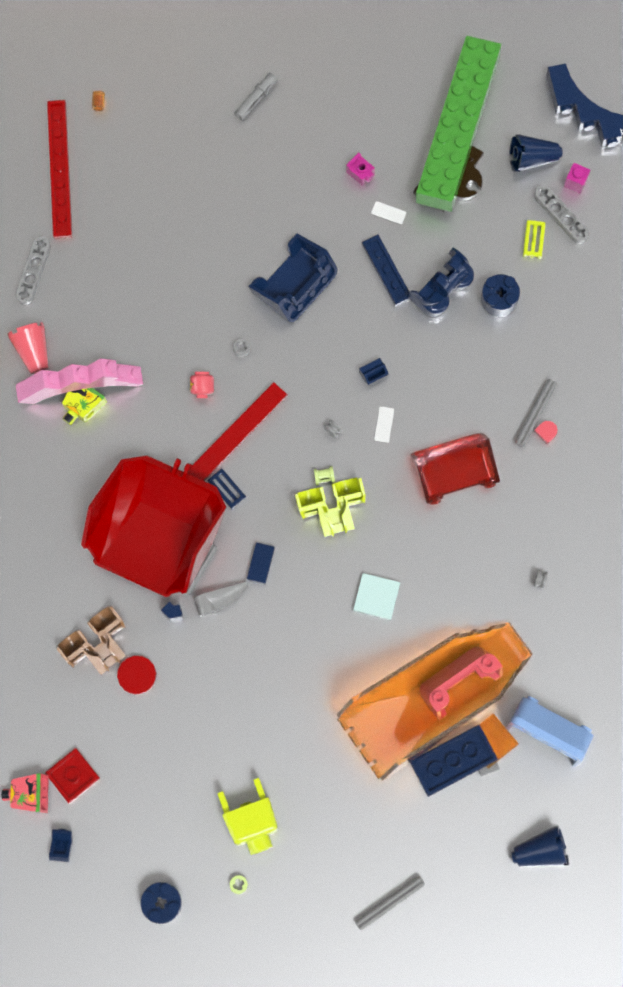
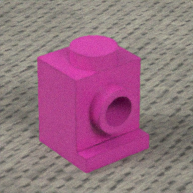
[346,152,375,186]

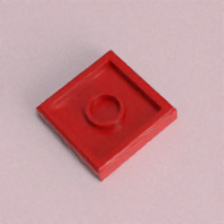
[45,748,100,804]

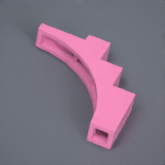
[16,358,143,404]

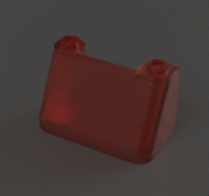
[410,433,500,505]

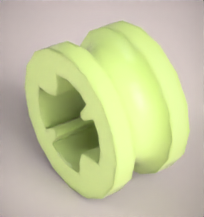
[230,875,248,894]

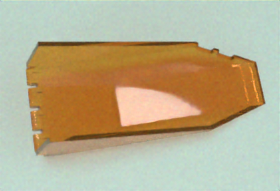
[336,622,533,781]

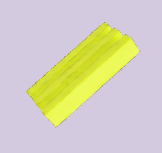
[523,220,546,259]

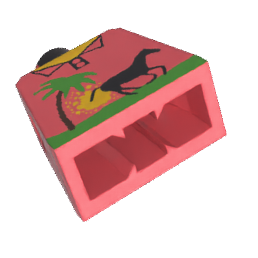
[1,773,49,813]

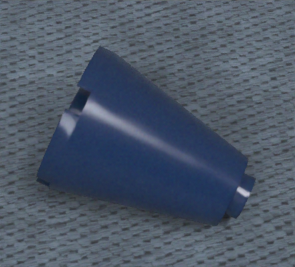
[509,134,563,172]
[511,826,569,867]

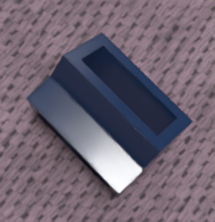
[359,358,389,385]
[161,601,183,623]

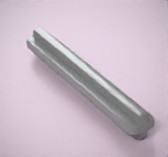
[515,379,557,447]
[355,876,425,930]

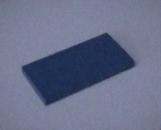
[409,724,498,797]

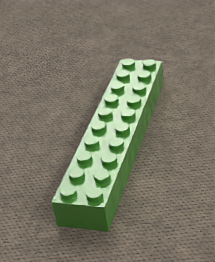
[416,35,501,212]

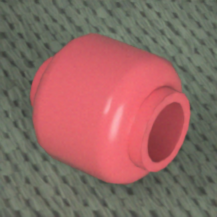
[190,372,214,398]

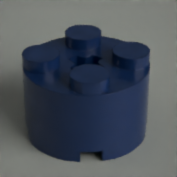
[481,274,520,317]
[141,882,182,924]

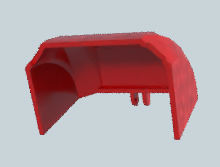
[81,455,226,597]

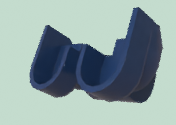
[407,247,474,317]

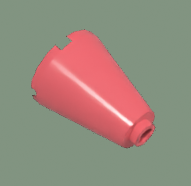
[8,322,49,374]

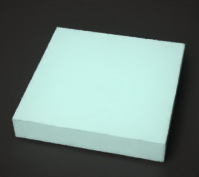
[353,573,400,621]

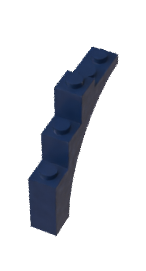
[546,63,623,147]

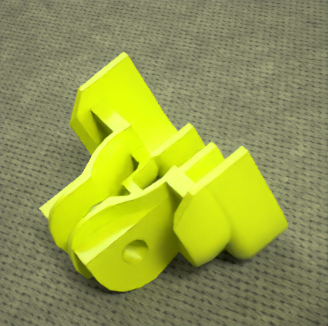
[294,477,365,537]

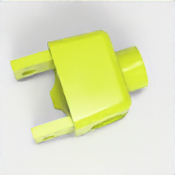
[217,778,278,855]

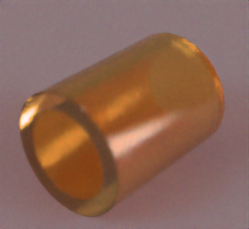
[92,91,105,111]

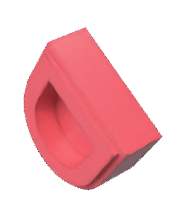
[534,421,558,445]

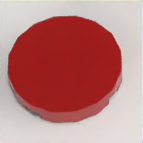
[117,656,157,695]

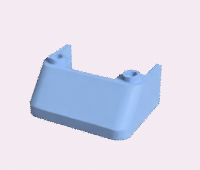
[506,696,594,767]

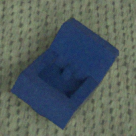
[49,829,73,862]

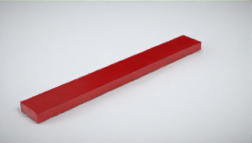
[47,100,72,239]
[189,382,288,481]

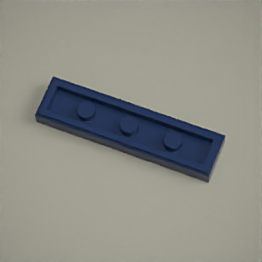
[362,235,410,307]

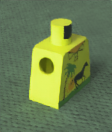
[62,388,107,425]

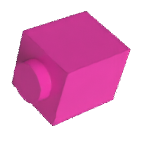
[564,163,591,194]

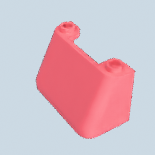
[420,647,503,721]

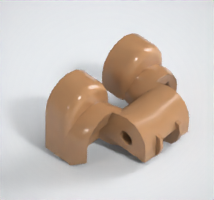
[56,605,126,675]

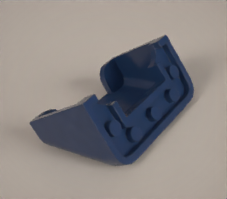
[248,233,338,322]

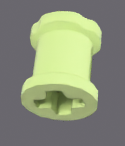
[314,466,335,486]

